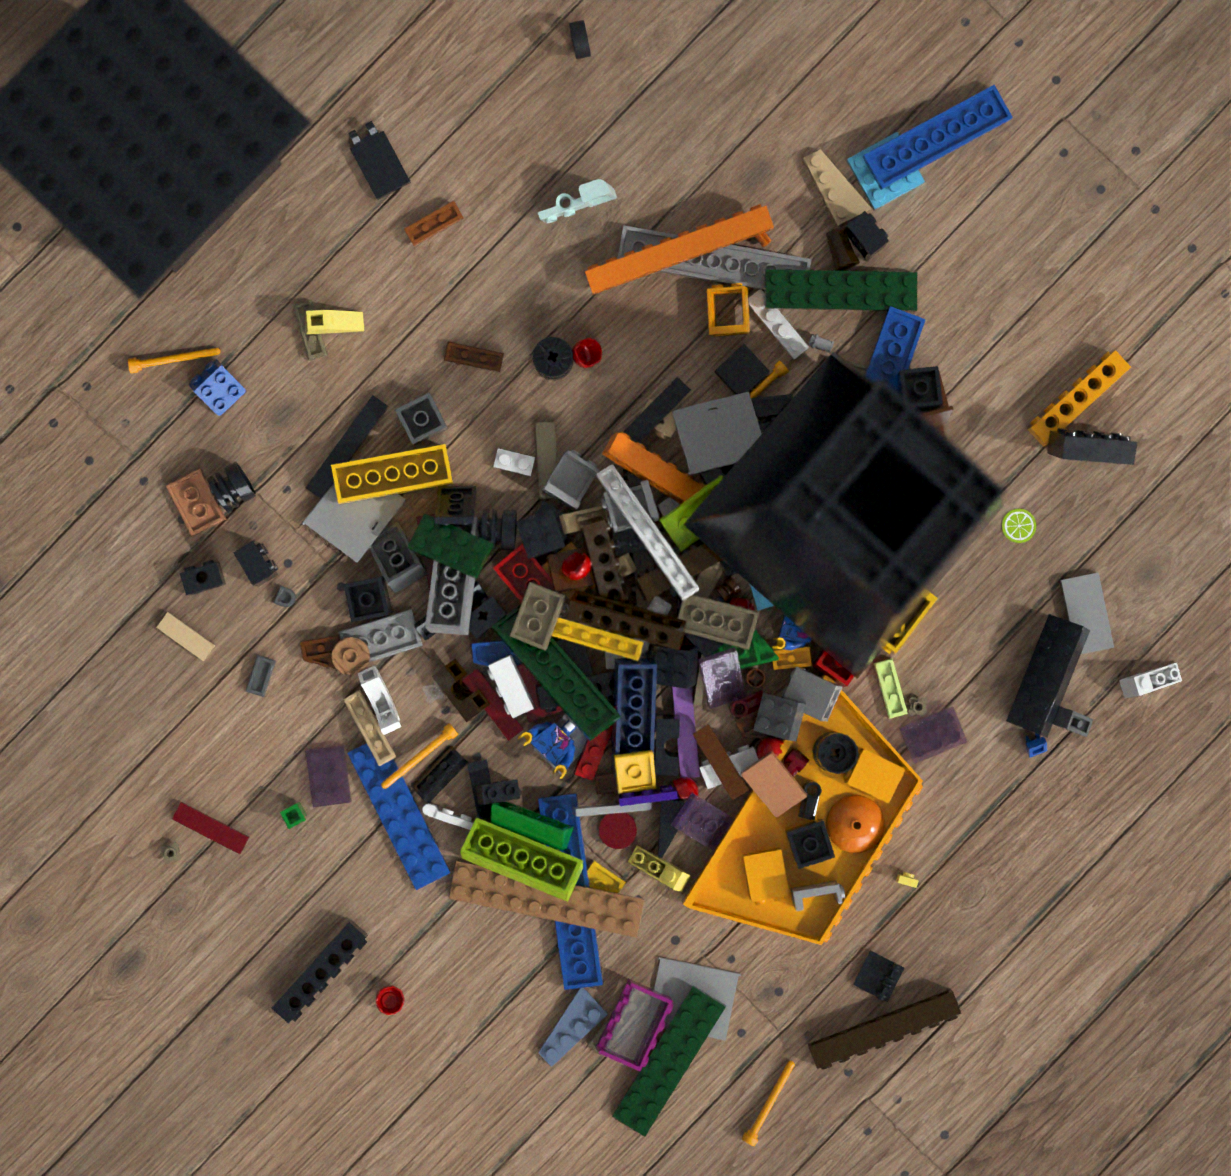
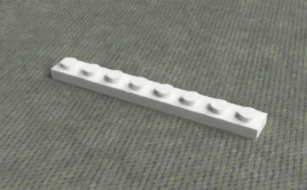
[596,464,699,600]

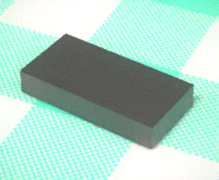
[246,655,276,697]

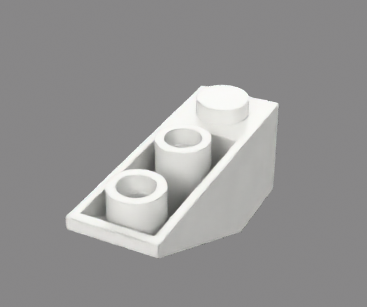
[1119,663,1182,698]

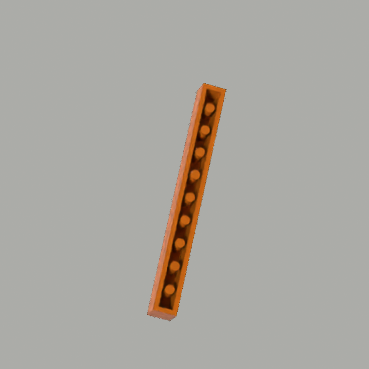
[585,204,774,295]

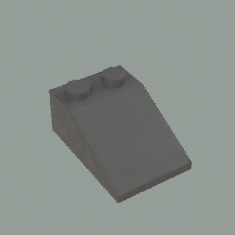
[369,521,428,593]

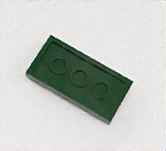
[407,513,494,579]

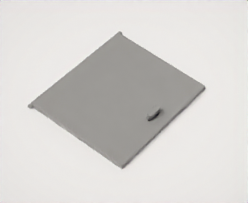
[672,392,761,475]
[302,458,406,563]
[647,957,741,1041]

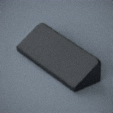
[412,746,468,803]
[467,759,494,819]

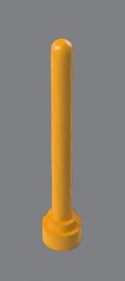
[128,347,221,374]
[749,360,790,398]
[381,723,459,789]
[741,1060,795,1147]

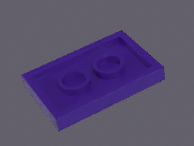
[619,785,678,806]

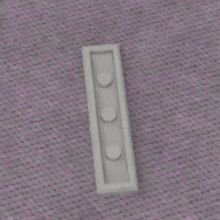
[572,802,652,817]

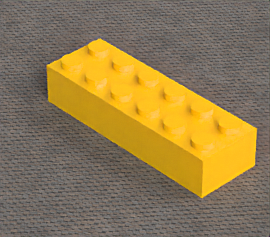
[331,444,453,504]

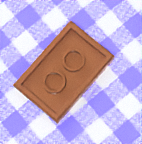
[166,468,227,537]
[741,751,807,818]

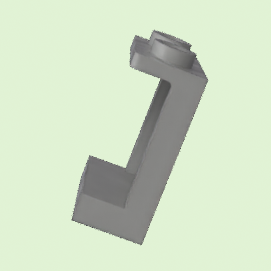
[541,450,600,511]
[601,480,659,533]
[782,667,843,722]
[790,880,845,911]

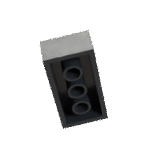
[1047,428,1137,465]

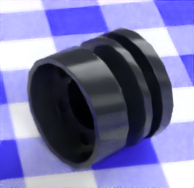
[533,337,573,381]
[207,462,257,513]
[479,509,517,550]
[812,732,858,774]

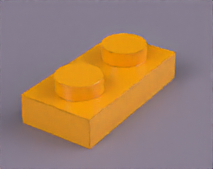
[773,647,813,670]

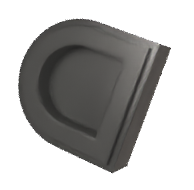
[273,585,296,607]

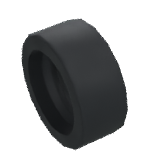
[569,20,591,59]

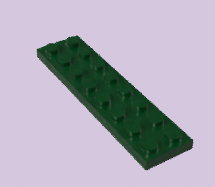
[765,269,917,311]
[492,604,620,741]
[612,985,726,1137]

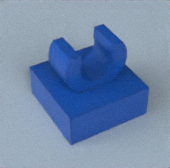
[1025,733,1047,758]

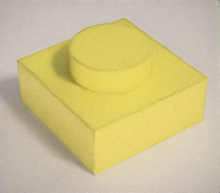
[896,872,919,888]

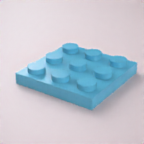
[846,132,925,210]

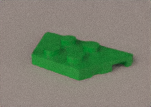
[707,630,779,677]

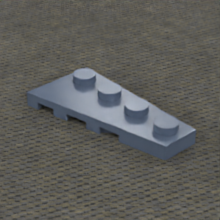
[538,988,608,1067]

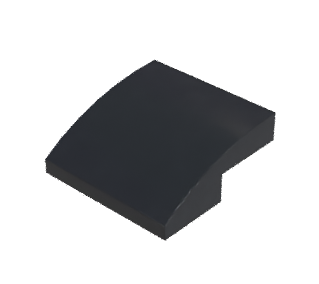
[714,344,770,395]

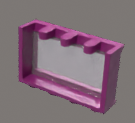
[596,978,673,1071]

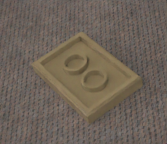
[510,582,566,650]

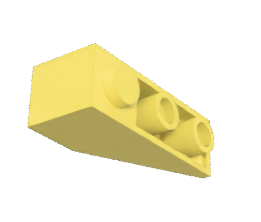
[305,310,364,335]
[628,845,691,892]

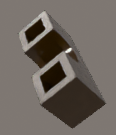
[432,658,490,722]

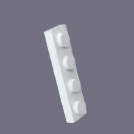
[748,289,809,360]

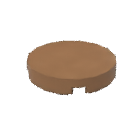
[332,636,370,675]

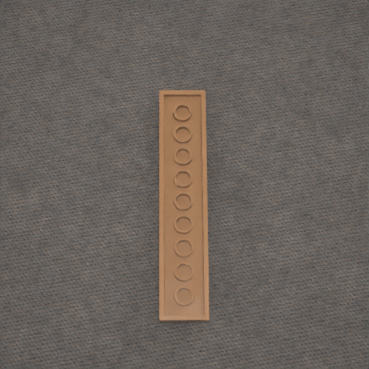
[449,860,645,938]

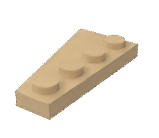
[803,149,872,227]

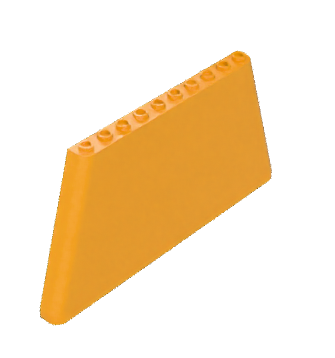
[683,674,923,945]

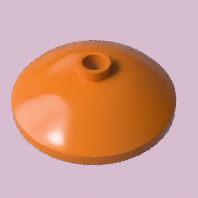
[827,795,885,853]

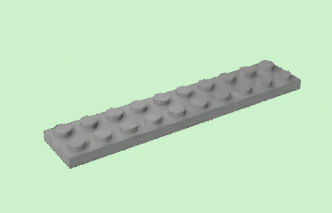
[617,225,812,291]

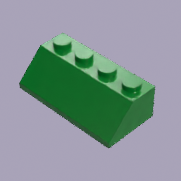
[491,801,574,851]

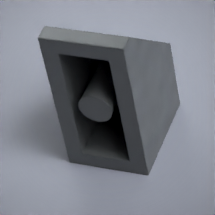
[1053,706,1093,737]

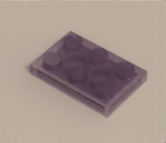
[698,647,746,709]
[899,706,967,764]
[305,745,352,808]
[671,792,734,851]

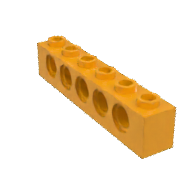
[1028,350,1131,446]

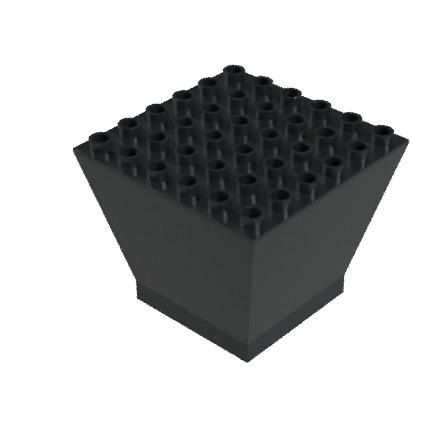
[0,0,312,300]
[683,352,1006,679]

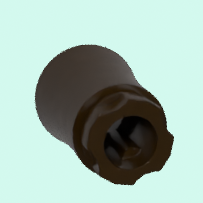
[826,227,860,271]

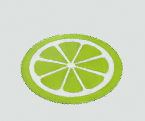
[1002,509,1036,543]

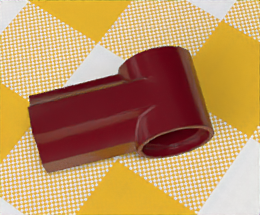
[729,690,763,718]
[783,747,810,777]

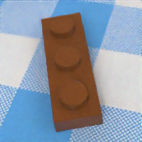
[404,201,464,246]

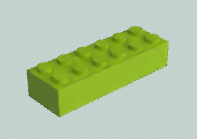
[460,817,583,902]

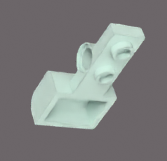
[538,179,617,223]

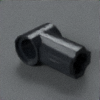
[798,781,822,820]

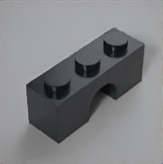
[654,714,680,776]

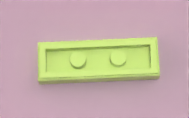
[873,658,908,719]

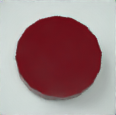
[599,812,637,849]

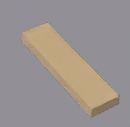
[343,690,396,766]

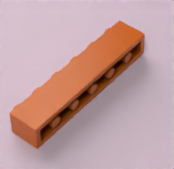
[602,432,706,504]

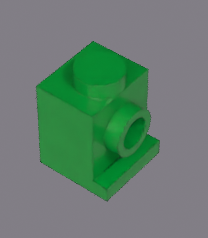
[280,802,307,829]

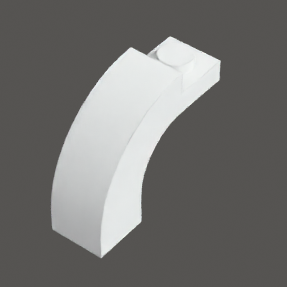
[358,666,401,735]

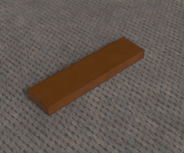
[693,724,749,800]

